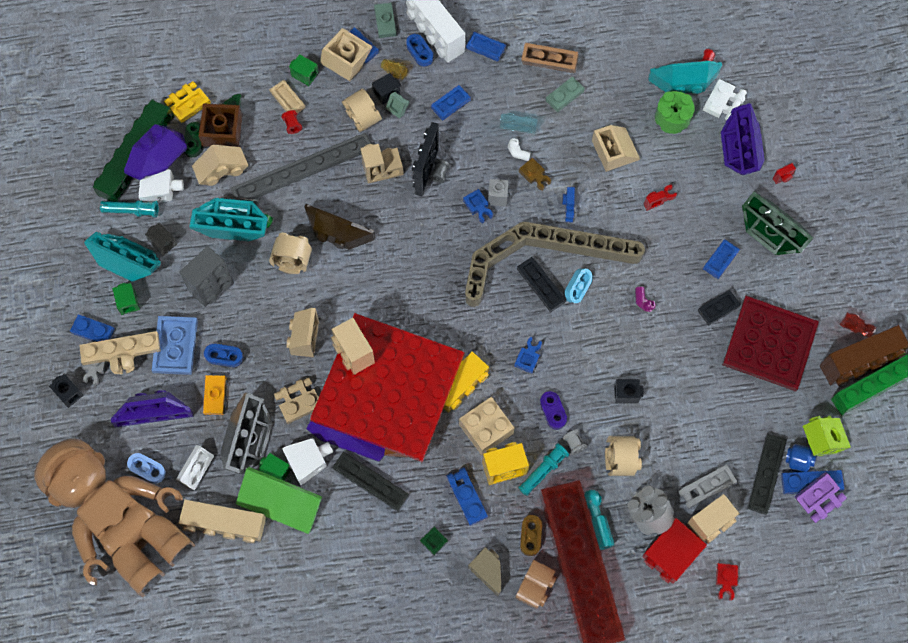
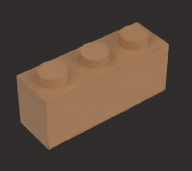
[521,43,579,73]

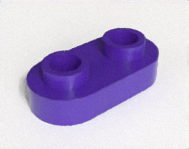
[540,391,567,430]

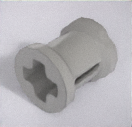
[563,429,588,455]

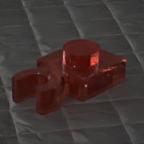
[839,312,876,338]

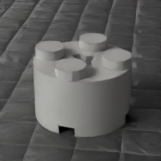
[627,486,674,535]

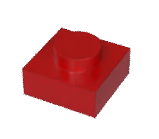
[772,163,796,184]

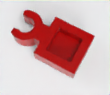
[716,563,738,601]

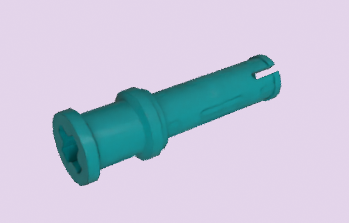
[100,200,159,218]
[518,443,570,496]

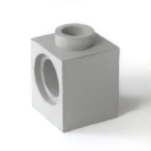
[488,179,508,207]

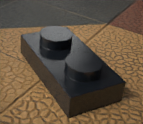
[698,290,741,326]

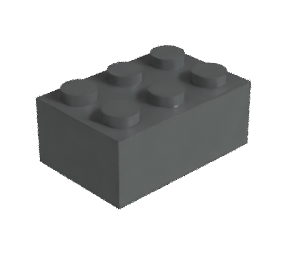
[179,245,233,307]

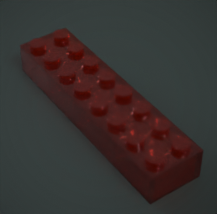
[539,480,626,643]

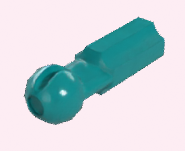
[582,490,615,551]

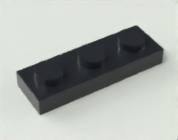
[517,257,566,313]

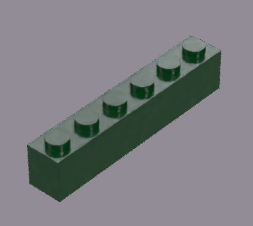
[93,99,174,202]

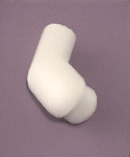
[508,138,531,161]

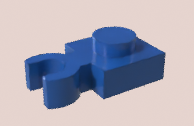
[562,187,575,222]
[463,189,493,224]
[514,337,542,374]

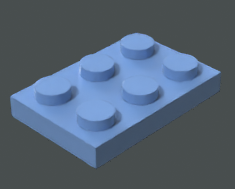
[152,316,198,375]

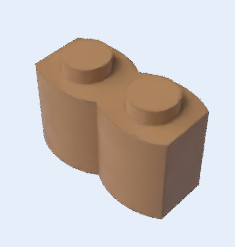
[515,560,557,609]

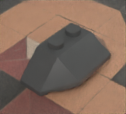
[221,393,272,475]

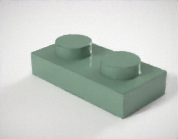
[546,76,585,113]

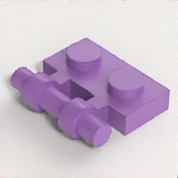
[794,472,847,523]

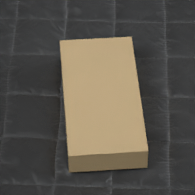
[269,80,305,113]

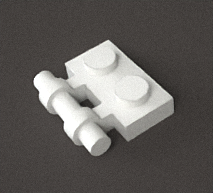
[703,79,747,120]

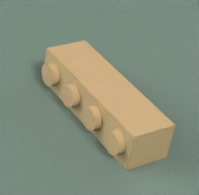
[179,500,266,543]

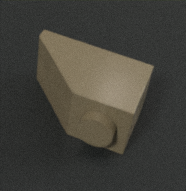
[468,547,501,596]

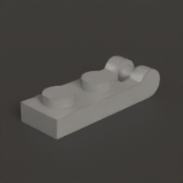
[678,464,737,509]

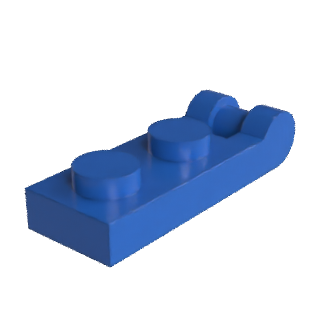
[446,467,488,526]

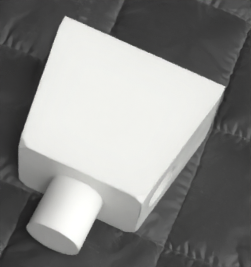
[139,169,184,203]
[282,439,333,486]

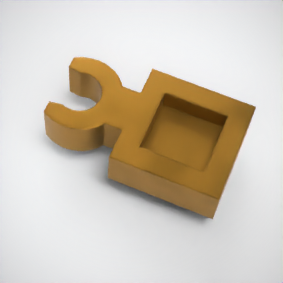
[519,157,551,191]

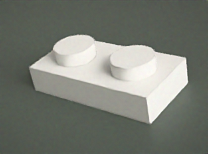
[176,445,214,490]

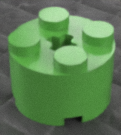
[655,91,694,134]

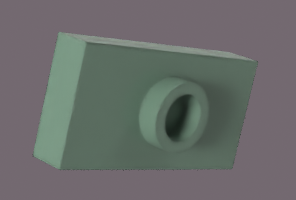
[374,3,396,38]

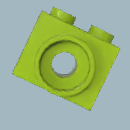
[803,416,851,456]

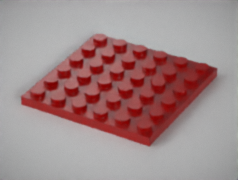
[310,313,465,462]

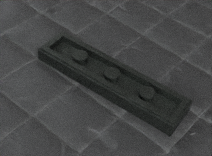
[747,434,787,515]
[332,451,409,512]

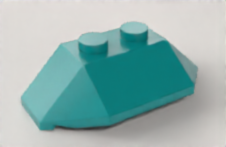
[648,61,722,94]
[189,198,268,242]
[85,232,161,282]

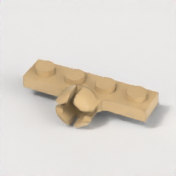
[79,331,161,374]

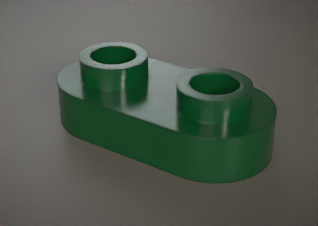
[184,122,202,158]

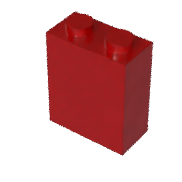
[642,518,707,584]

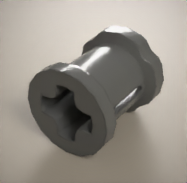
[429,159,450,183]

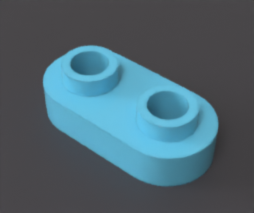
[565,268,592,303]

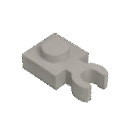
[83,361,108,387]

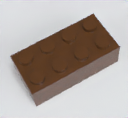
[820,325,908,386]

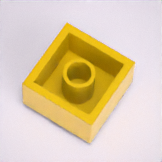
[482,442,529,485]

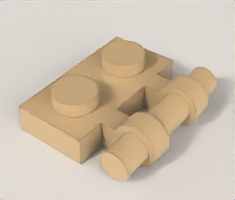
[274,378,319,424]

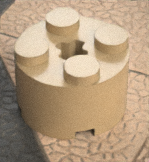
[342,88,382,132]
[269,233,312,274]
[605,436,642,476]

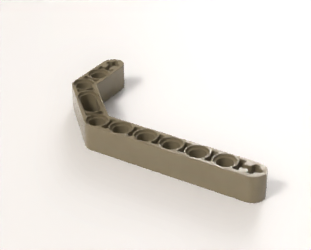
[465,222,645,307]

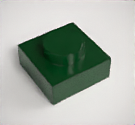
[420,527,448,556]

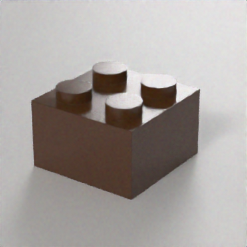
[199,103,243,147]

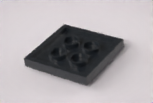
[412,122,439,197]

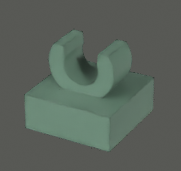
[386,92,410,118]

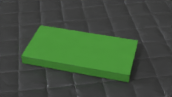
[236,467,322,534]

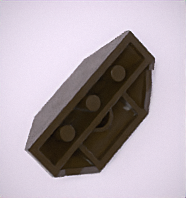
[304,204,375,250]

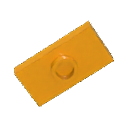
[203,375,226,415]

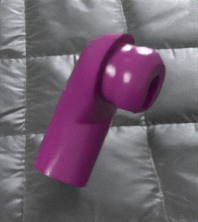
[635,287,656,312]

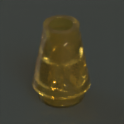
[381,59,408,80]

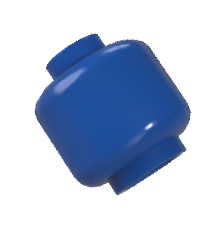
[786,444,817,472]

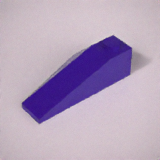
[306,421,384,462]

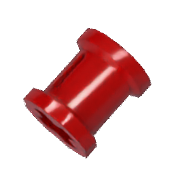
[281,110,302,134]

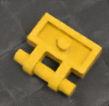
[163,81,211,124]

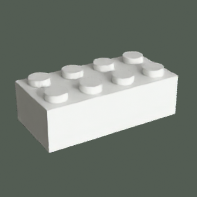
[406,0,465,63]

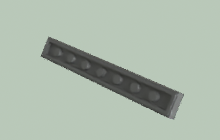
[230,132,371,199]

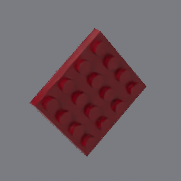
[722,296,819,392]

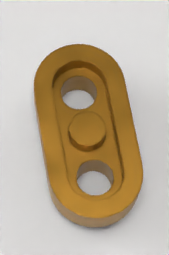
[520,515,542,556]

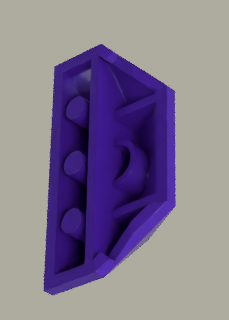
[721,103,765,176]
[124,124,187,180]
[111,390,194,428]

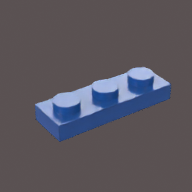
[781,470,844,494]

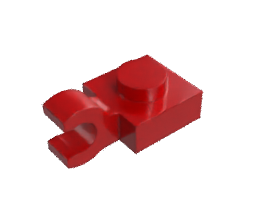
[644,185,677,211]

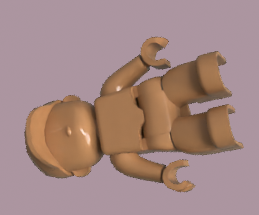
[34,438,196,598]

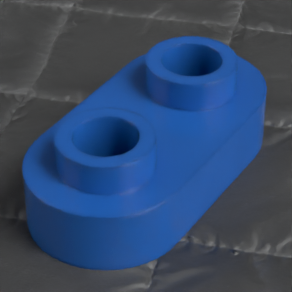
[406,34,433,67]
[204,344,243,367]

